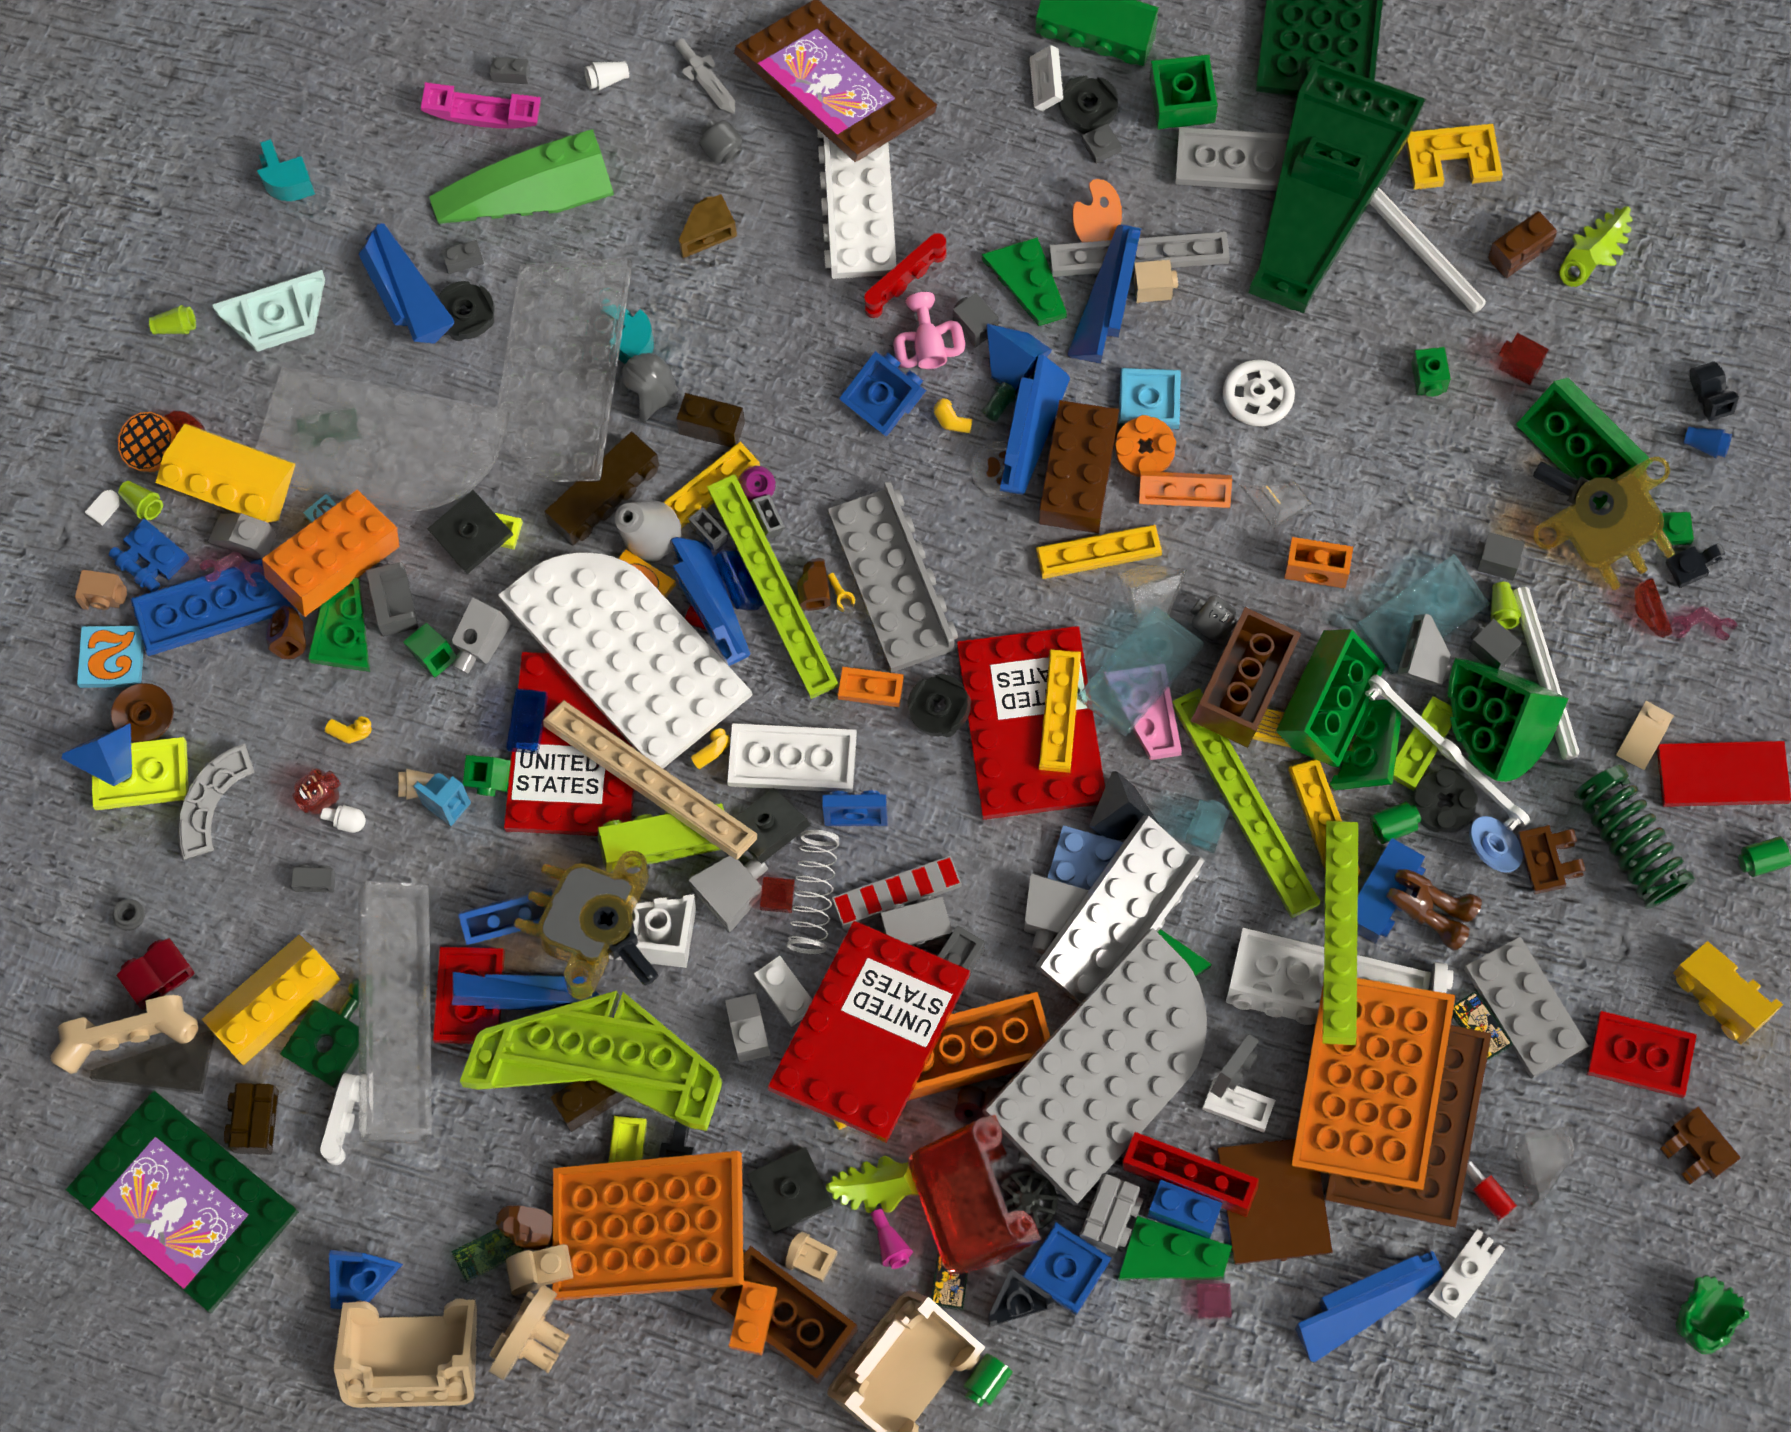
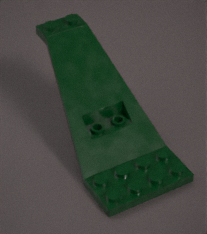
[1248,60,1426,314]

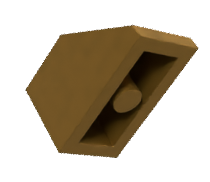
[679,194,737,258]

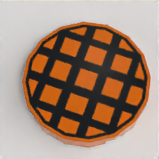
[118,412,177,472]

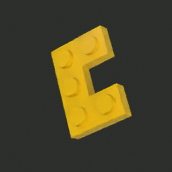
[1406,124,1503,190]

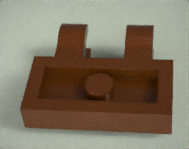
[1517,825,1586,895]
[1660,1106,1741,1185]

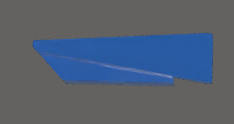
[358,223,454,344]
[452,972,600,1010]
[1295,1251,1444,1362]

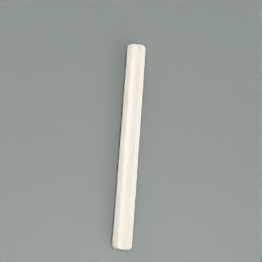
[1370,188,1485,313]
[1513,587,1579,760]

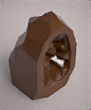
[797,558,831,611]
[266,605,306,659]
[495,1206,553,1251]

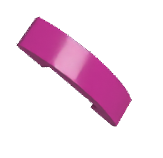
[421,82,541,129]

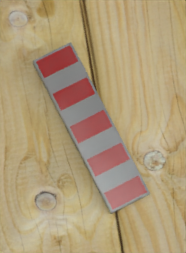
[832,856,962,929]

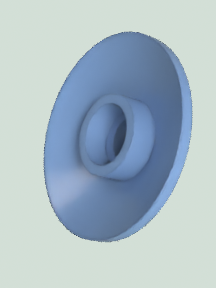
[1469,816,1523,873]

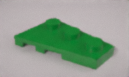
[982,237,1067,326]
[1330,699,1402,791]
[1118,1216,1232,1281]

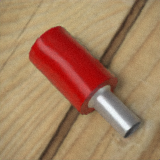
[1466,1161,1517,1221]

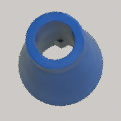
[1684,426,1732,459]

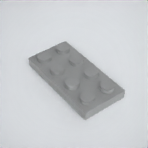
[1175,127,1289,191]
[1464,936,1589,1079]

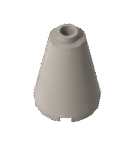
[615,501,681,561]

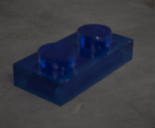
[714,551,764,610]
[506,689,548,754]

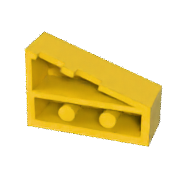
[1673,941,1784,1045]

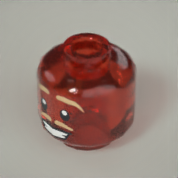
[292,768,341,814]

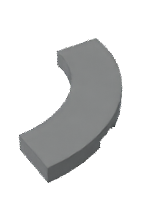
[178,743,255,861]

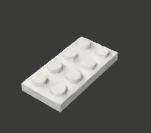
[727,723,857,793]

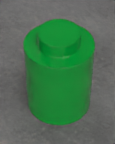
[1370,801,1421,845]
[1738,836,1791,877]
[963,1353,1013,1408]

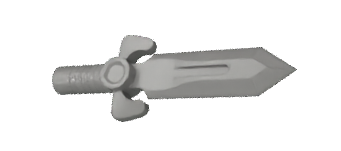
[675,39,735,114]

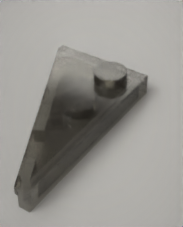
[90,1031,215,1094]

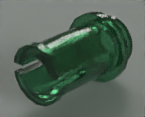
[981,382,1017,422]

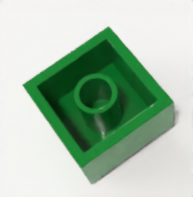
[1149,54,1218,129]

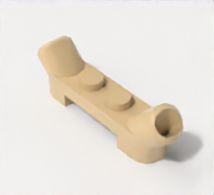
[50,995,198,1074]

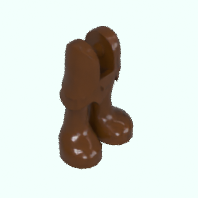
[1386,869,1482,951]

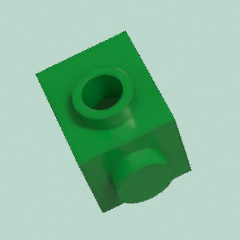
[1411,347,1451,397]
[463,755,511,797]

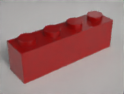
[1123,1132,1259,1218]

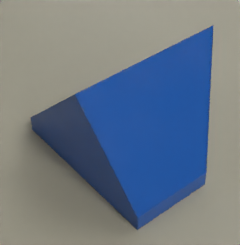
[987,324,1052,394]
[61,723,132,786]
[329,1250,403,1310]

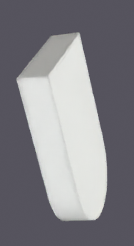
[85,490,120,526]

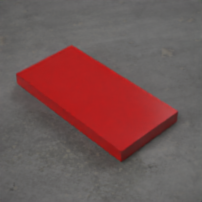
[1657,741,1791,807]

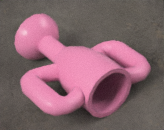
[893,292,966,369]

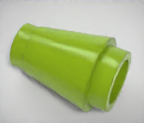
[149,305,196,335]
[118,481,163,520]
[1490,582,1522,630]

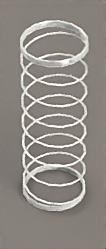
[787,830,839,954]

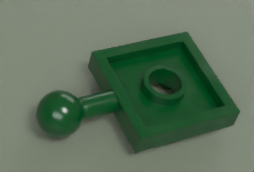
[280,977,374,1089]

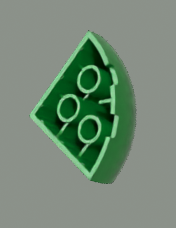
[1448,658,1569,782]

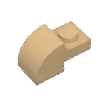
[1616,701,1674,770]
[506,1244,574,1295]

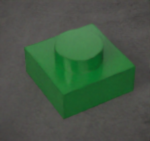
[1658,512,1694,546]

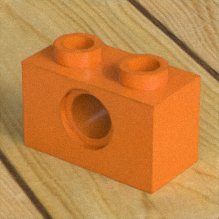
[1284,537,1353,589]

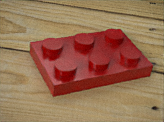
[433,947,505,1044]
[1587,1011,1697,1099]

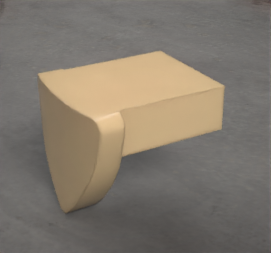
[786,1232,838,1283]

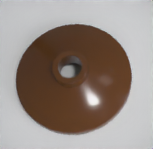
[111,683,174,743]

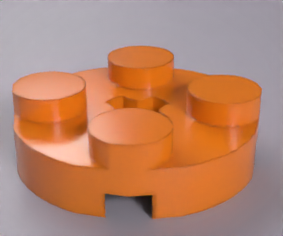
[1115,415,1176,477]

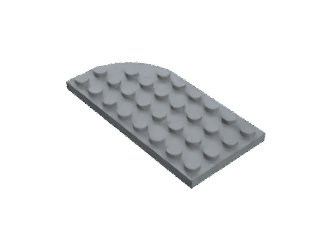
[982,928,1207,1205]

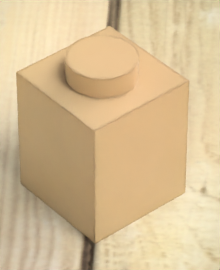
[1133,260,1178,303]

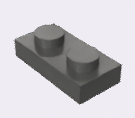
[1210,1034,1259,1098]

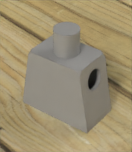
[451,597,512,674]
[689,855,769,932]
[1024,874,1089,954]

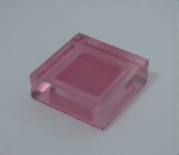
[1196,1283,1232,1319]

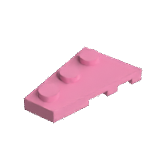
[1103,665,1182,760]

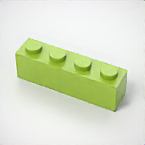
[598,802,724,873]

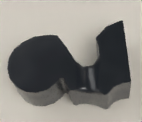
[1689,361,1739,422]
[954,1084,1006,1127]

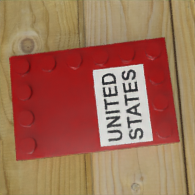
[957,626,1105,820]
[504,652,635,836]
[768,921,970,1143]

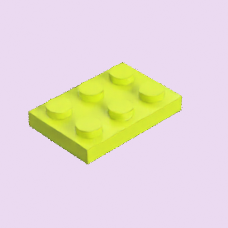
[92,737,189,810]

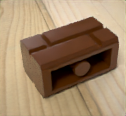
[1488,211,1557,278]

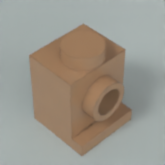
[75,570,127,610]

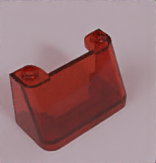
[908,1115,1041,1274]

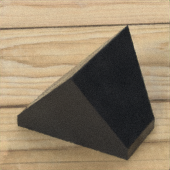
[1089,771,1159,840]
[988,1269,1054,1327]

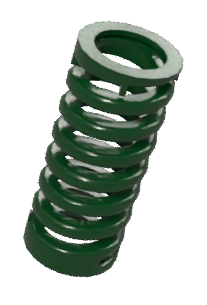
[1574,765,1695,909]

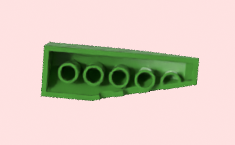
[429,129,614,224]

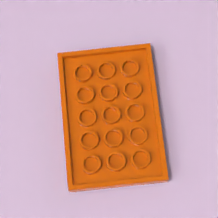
[1292,978,1455,1191]
[552,1151,744,1301]

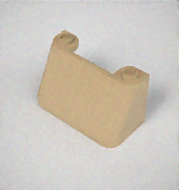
[827,1291,985,1432]
[334,1299,477,1408]

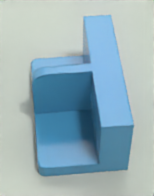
[413,773,471,826]

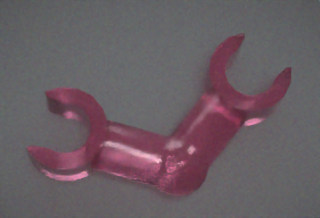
[199,551,265,587]
[1669,606,1738,641]

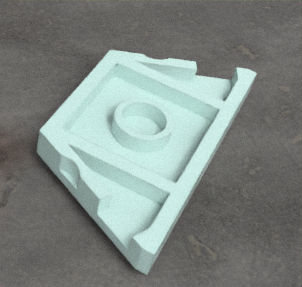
[213,270,325,352]

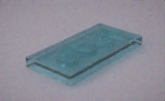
[1356,554,1490,675]
[1077,606,1204,736]

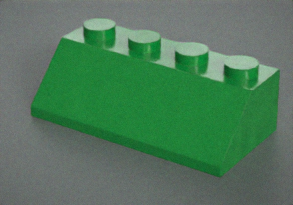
[1036,0,1159,66]
[1516,377,1653,509]
[1276,629,1385,767]

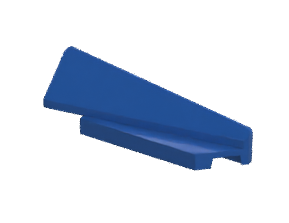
[1068,224,1141,364]
[1000,354,1070,494]
[671,537,751,666]

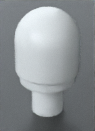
[321,805,366,833]

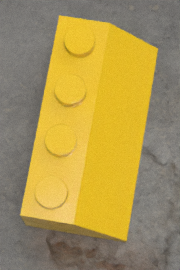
[155,424,296,522]
[202,934,341,1066]

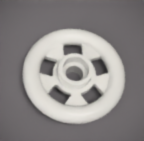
[1223,360,1295,426]

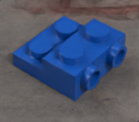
[839,351,927,436]

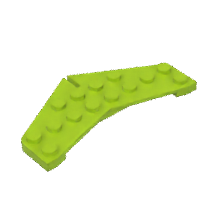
[460,990,722,1131]

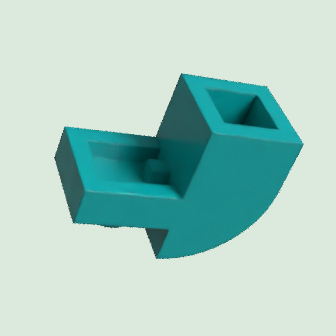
[257,139,315,201]
[602,302,654,364]

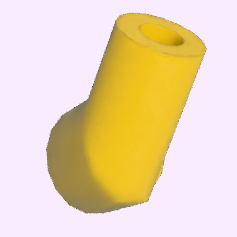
[934,398,972,434]
[325,716,372,744]
[691,728,731,769]

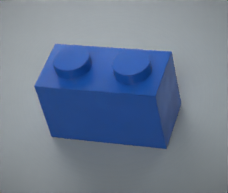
[1147,1180,1223,1239]

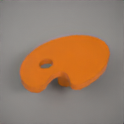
[1072,179,1122,243]

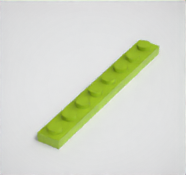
[707,474,839,699]
[1172,688,1321,919]
[1322,821,1358,1045]

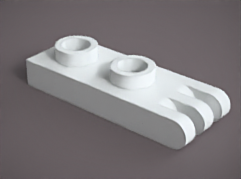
[1426,1229,1505,1321]

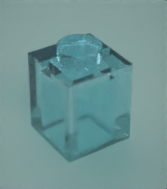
[1185,799,1230,853]

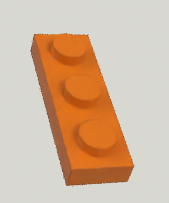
[1139,471,1232,508]

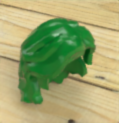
[1676,1275,1750,1354]

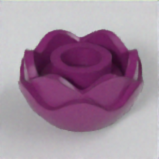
[738,466,776,502]

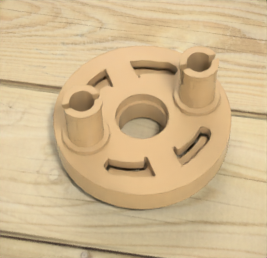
[489,1285,570,1380]

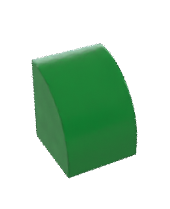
[403,622,457,678]

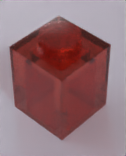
[1498,332,1549,385]

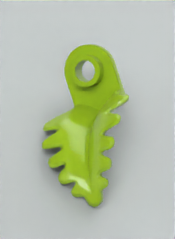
[1559,206,1633,287]
[826,1156,942,1213]

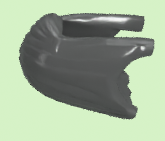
[618,353,679,422]

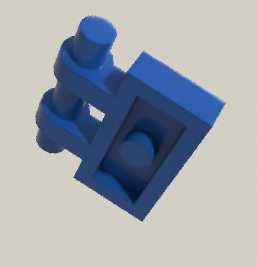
[108,518,190,592]

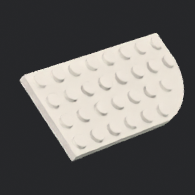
[498,553,752,768]

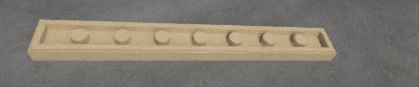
[543,701,757,860]

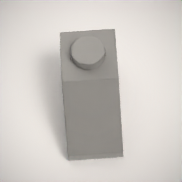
[208,513,276,559]
[1397,614,1451,686]
[725,993,770,1063]

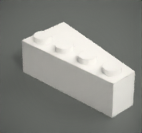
[559,894,696,968]

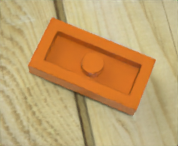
[838,667,904,707]
[729,1281,777,1356]

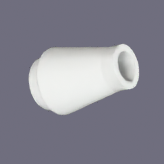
[584,61,629,91]

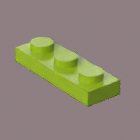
[1393,696,1453,791]

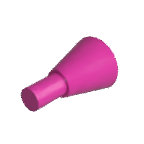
[870,1209,913,1269]

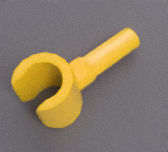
[827,573,855,612]

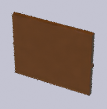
[1217,1139,1333,1265]

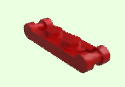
[864,233,947,318]

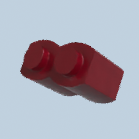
[116,938,195,1011]

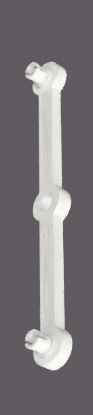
[1365,675,1530,831]

